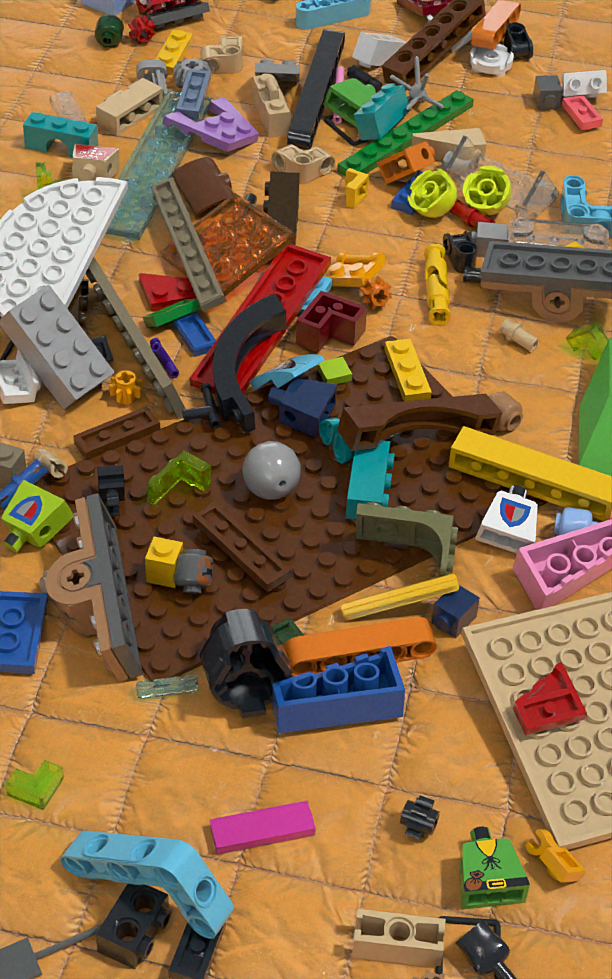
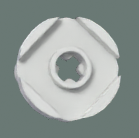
[470,44,514,77]

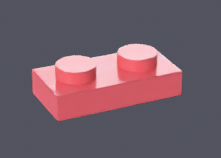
[562,95,603,130]

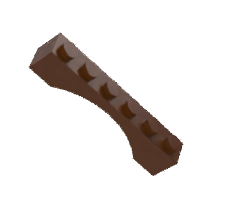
[337,394,502,451]

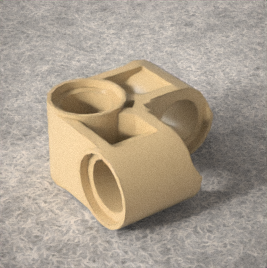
[200,36,243,74]
[271,144,335,184]

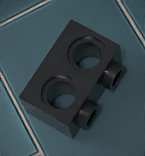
[96,884,172,969]

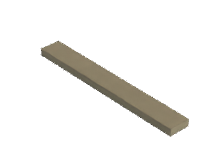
[150,177,227,312]

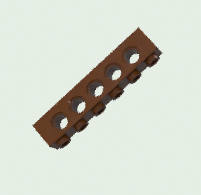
[382,0,486,91]

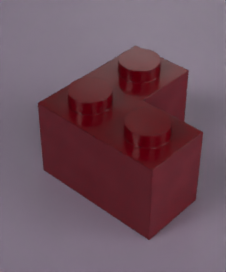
[296,291,367,352]

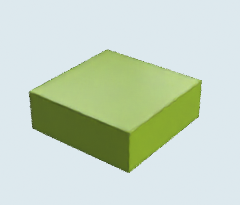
[317,357,352,384]

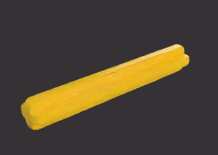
[341,573,459,621]

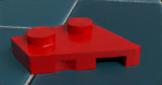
[138,273,199,312]
[513,662,587,736]

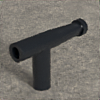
[182,383,221,429]

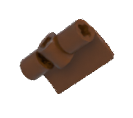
[172,157,240,216]

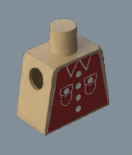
[73,144,119,181]

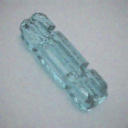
[136,675,198,699]

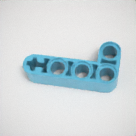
[295,0,371,30]

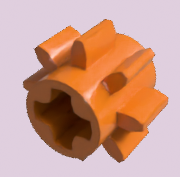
[359,276,392,310]

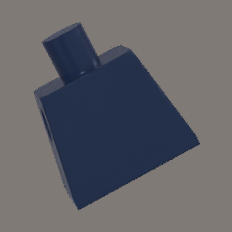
[268,378,337,438]

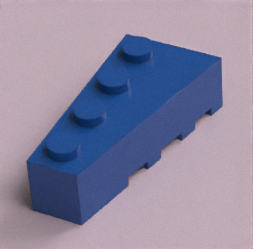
[272,646,405,734]

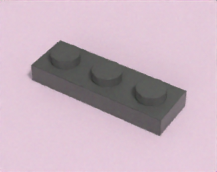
[143,1,210,28]

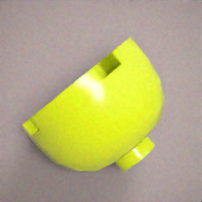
[463,166,512,215]
[408,168,457,218]

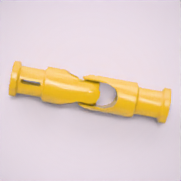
[424,244,451,325]

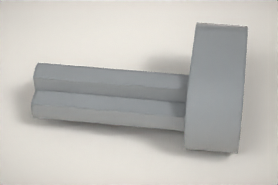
[136,60,168,101]

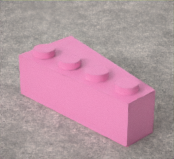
[513,519,612,610]

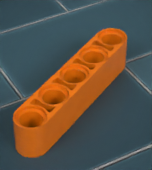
[471,0,521,50]
[284,617,437,677]

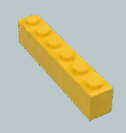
[449,426,612,521]

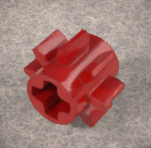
[128,15,156,44]

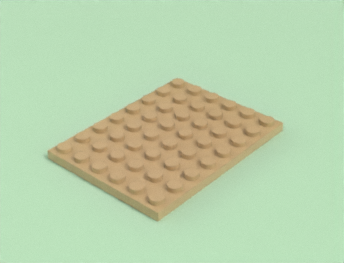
[461,592,612,850]

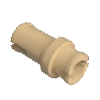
[499,319,540,352]
[33,448,68,478]

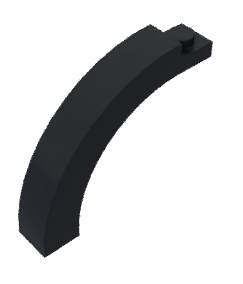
[213,293,287,433]

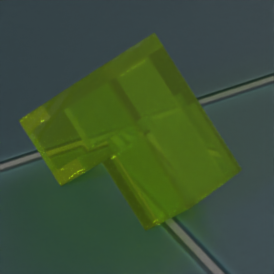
[566,321,609,360]
[5,760,64,810]

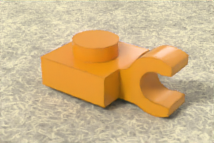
[525,829,586,883]

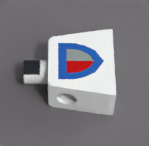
[475,485,537,553]

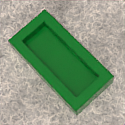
[143,299,200,327]

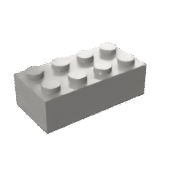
[0,285,115,410]

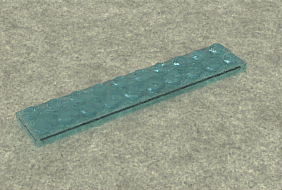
[105,90,211,240]

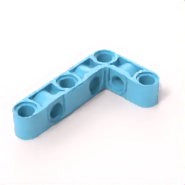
[560,175,612,238]
[60,831,234,939]

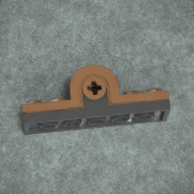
[481,241,612,323]
[45,493,143,682]

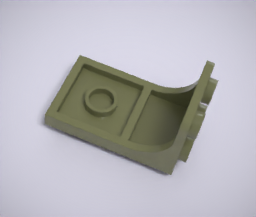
[356,502,458,577]

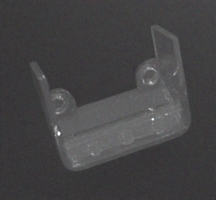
[445,135,560,221]
[507,217,609,250]

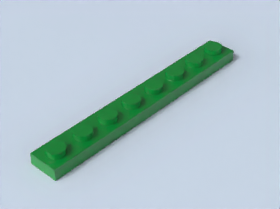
[337,90,474,176]

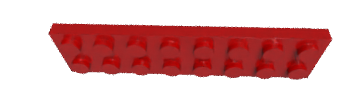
[189,242,331,394]

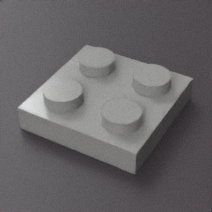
[255,60,300,82]

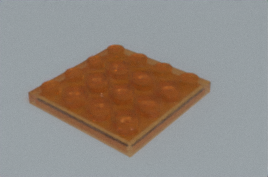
[160,193,296,296]

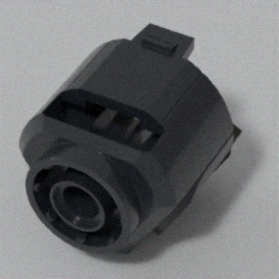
[199,609,293,718]

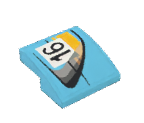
[249,354,325,390]

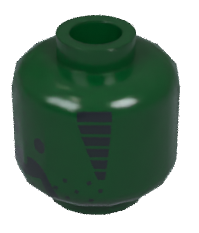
[94,14,124,47]

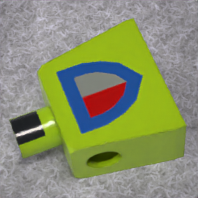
[1,480,73,553]

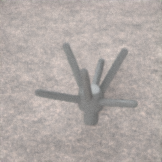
[390,56,444,110]

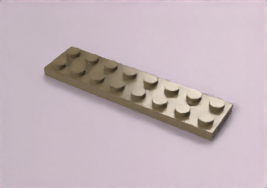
[85,257,186,419]

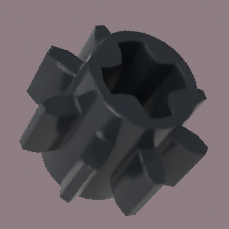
[400,795,440,840]

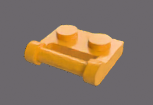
[324,252,385,287]

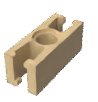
[352,908,446,968]

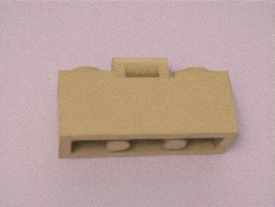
[253,74,291,137]
[96,78,163,136]

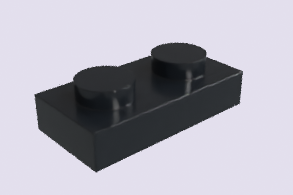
[168,922,226,979]

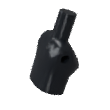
[455,919,517,979]

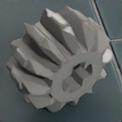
[173,57,210,88]

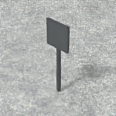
[0,924,102,979]

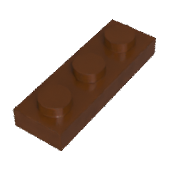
[73,406,160,460]

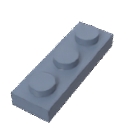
[176,69,211,119]

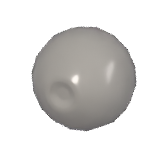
[242,441,301,500]

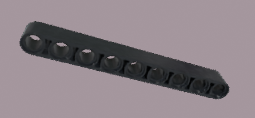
[287,29,345,150]

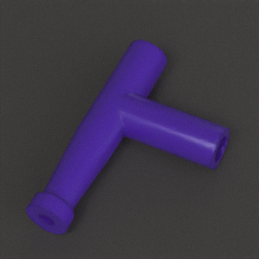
[150,338,179,379]

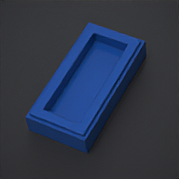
[173,312,216,357]

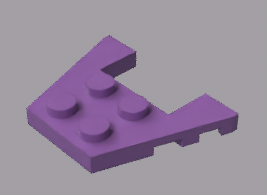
[162,97,259,152]

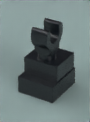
[97,465,125,516]

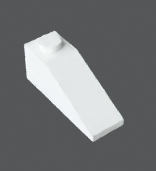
[352,32,407,68]

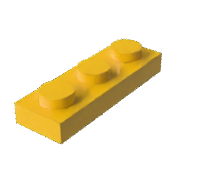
[155,30,193,75]
[384,339,431,401]

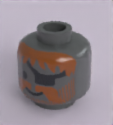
[173,549,213,594]

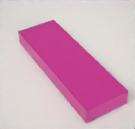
[210,801,316,854]

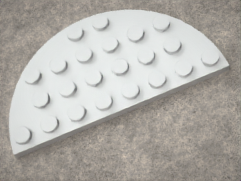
[0,177,128,317]

